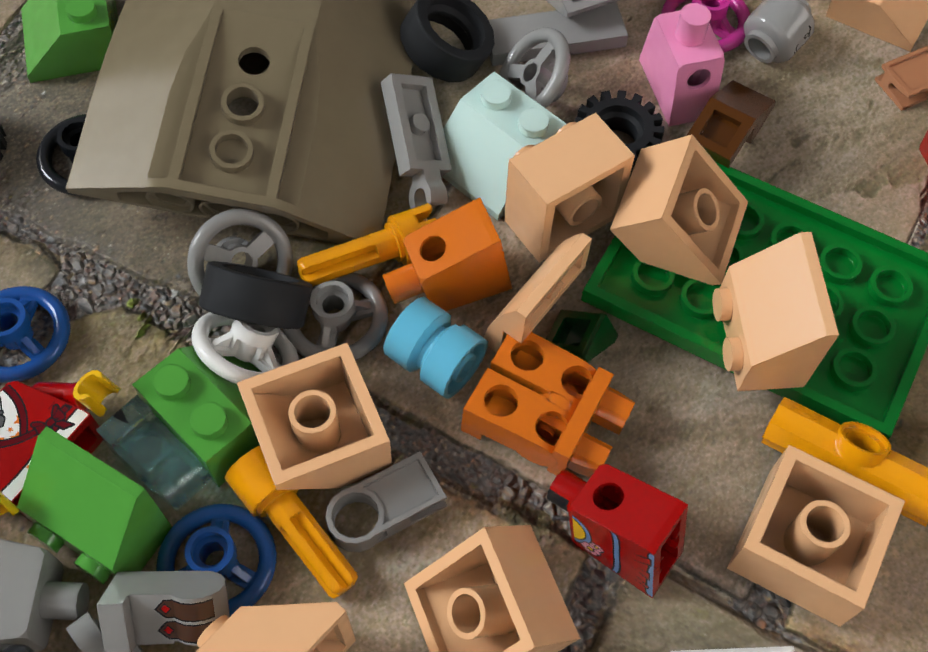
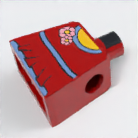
[547,464,688,598]

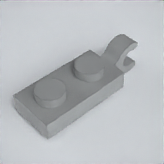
[381,73,452,213]

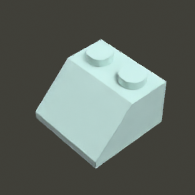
[442,71,566,221]

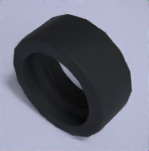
[400,0,495,82]
[199,261,313,329]

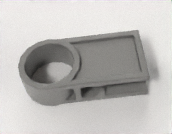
[326,451,447,552]

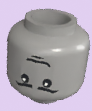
[744,0,815,63]

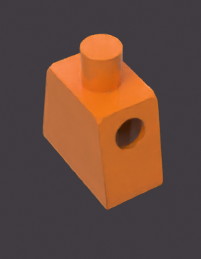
[382,198,512,311]

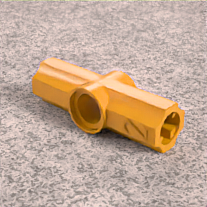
[761,397,928,527]

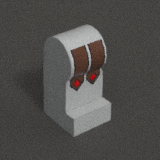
[96,571,230,652]

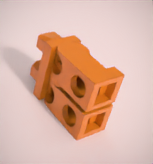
[461,332,635,477]

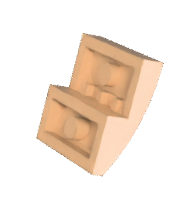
[484,233,592,353]

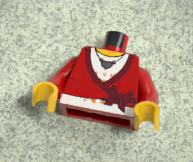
[0,370,121,522]

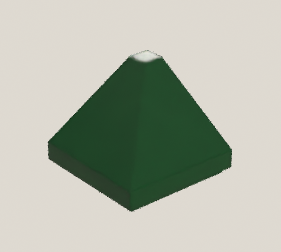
[546,309,618,362]

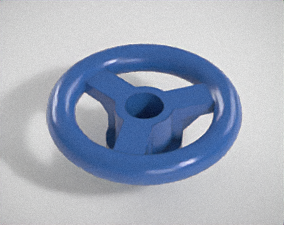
[0,286,71,383]
[156,504,277,616]

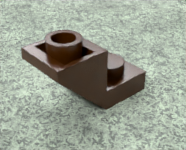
[686,80,776,168]

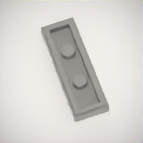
[489,2,628,66]

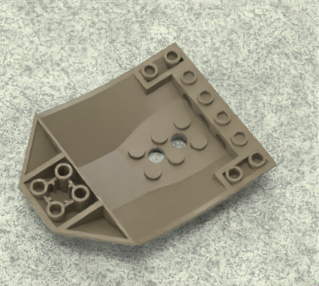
[66,0,413,244]

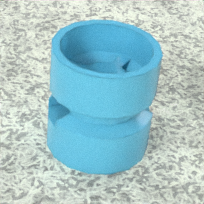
[383,296,488,399]

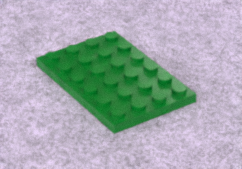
[581,162,928,440]

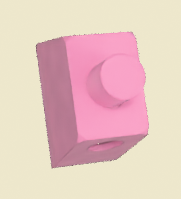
[639,3,725,127]

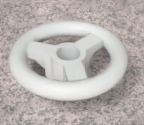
[191,312,299,384]

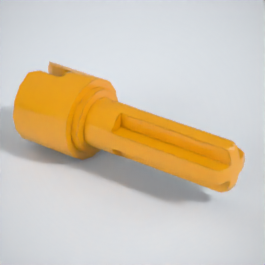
[297,203,437,286]
[224,445,358,599]

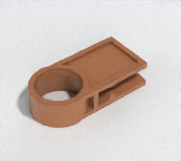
[874,45,928,111]

